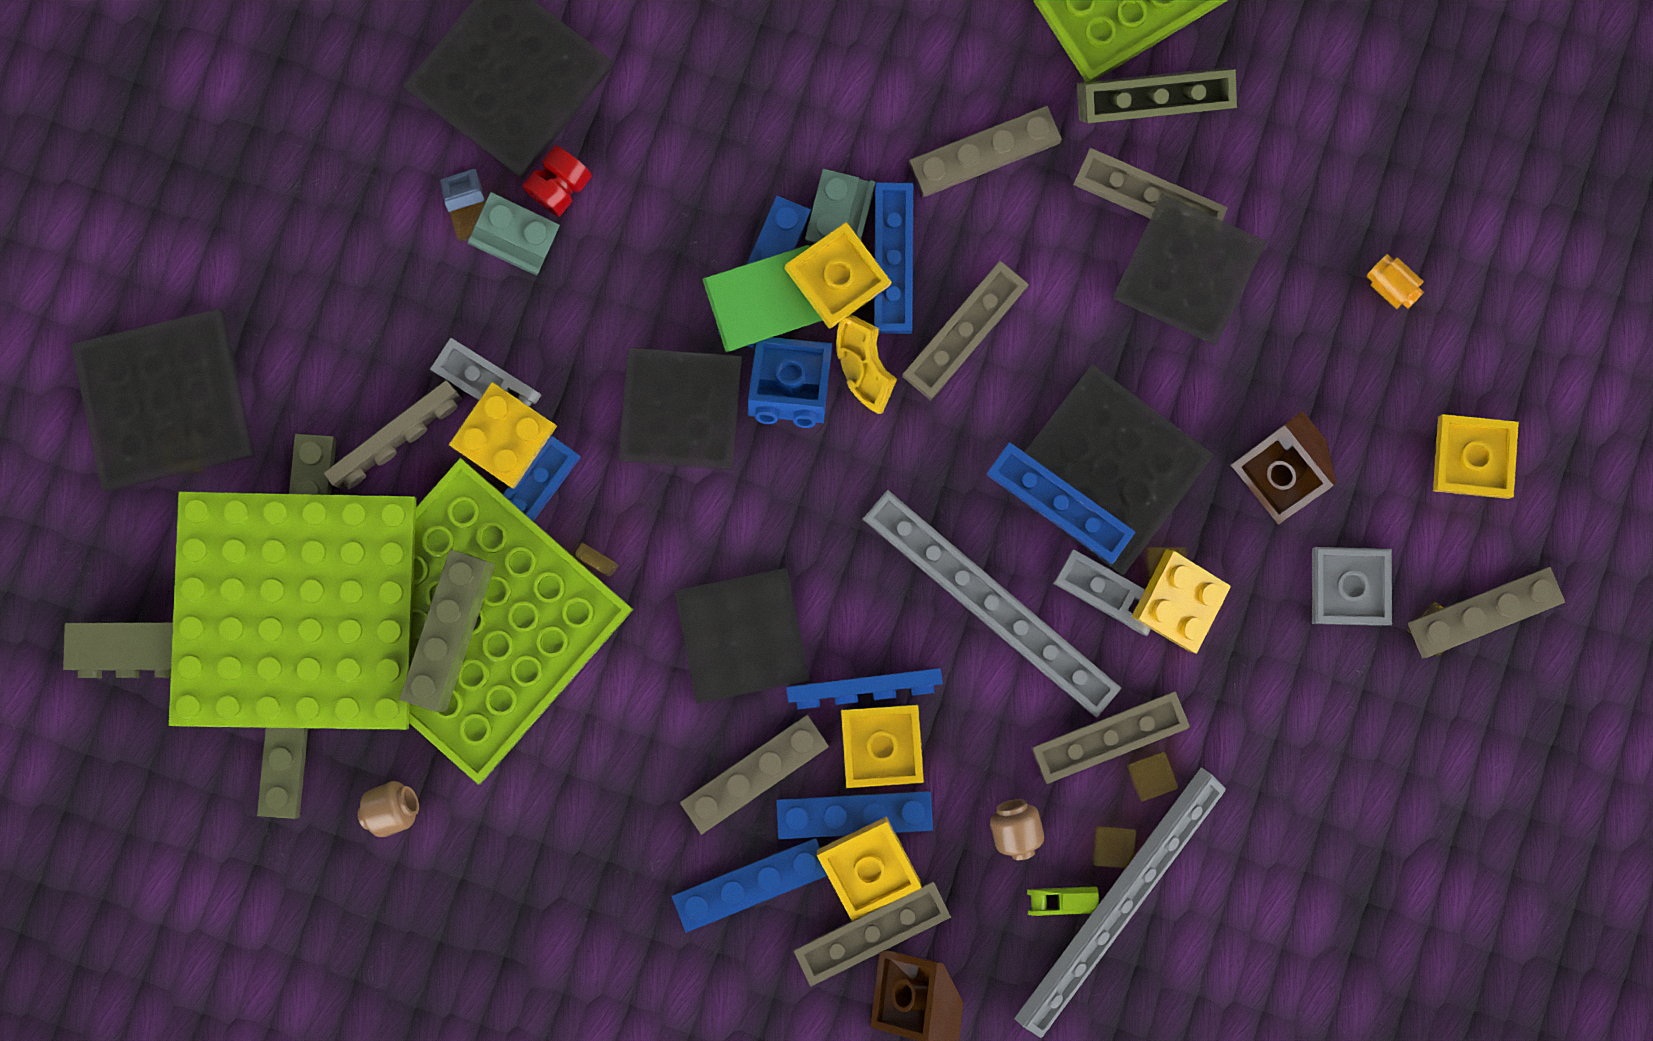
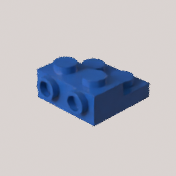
[748,337,832,428]

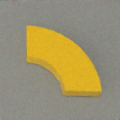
[836,314,897,414]

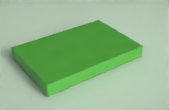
[702,245,822,352]

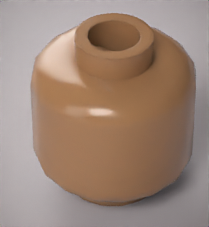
[358,781,419,837]
[990,799,1044,860]

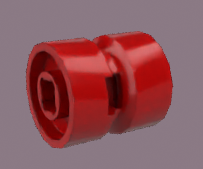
[522,145,593,218]

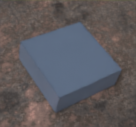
[440,169,484,212]

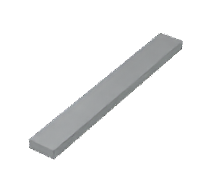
[863,490,1121,717]
[1014,768,1226,1038]

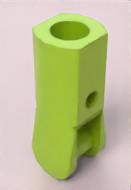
[1027,887,1099,916]

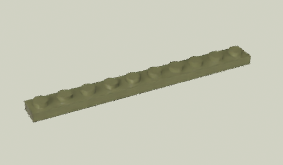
[257,434,337,819]

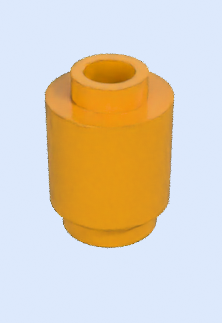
[1366,254,1424,309]

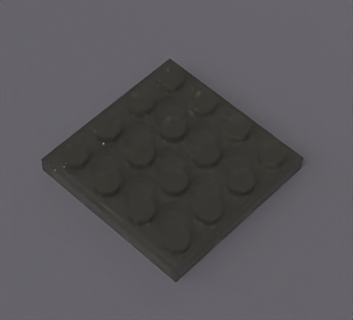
[403,0,615,180]
[71,309,255,492]
[1000,364,1214,576]

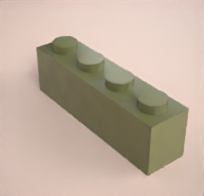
[1077,68,1237,123]
[399,550,495,712]
[63,623,173,678]

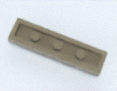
[909,106,1062,198]
[1073,148,1228,245]
[902,261,1029,400]
[323,380,462,490]
[1408,567,1565,658]
[1031,692,1190,784]
[680,715,829,835]
[794,881,951,987]

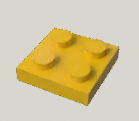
[784,222,892,329]
[449,382,557,489]
[1433,414,1519,499]
[1131,549,1231,654]
[841,705,924,788]
[817,816,922,921]

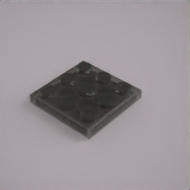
[1112,194,1267,346]
[618,348,742,471]
[675,568,810,704]

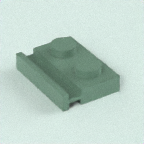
[805,169,876,245]
[467,192,560,276]

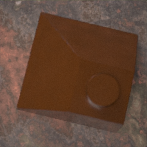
[1231,410,1336,525]
[870,949,964,1041]

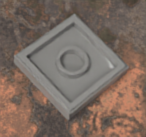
[1312,547,1392,626]

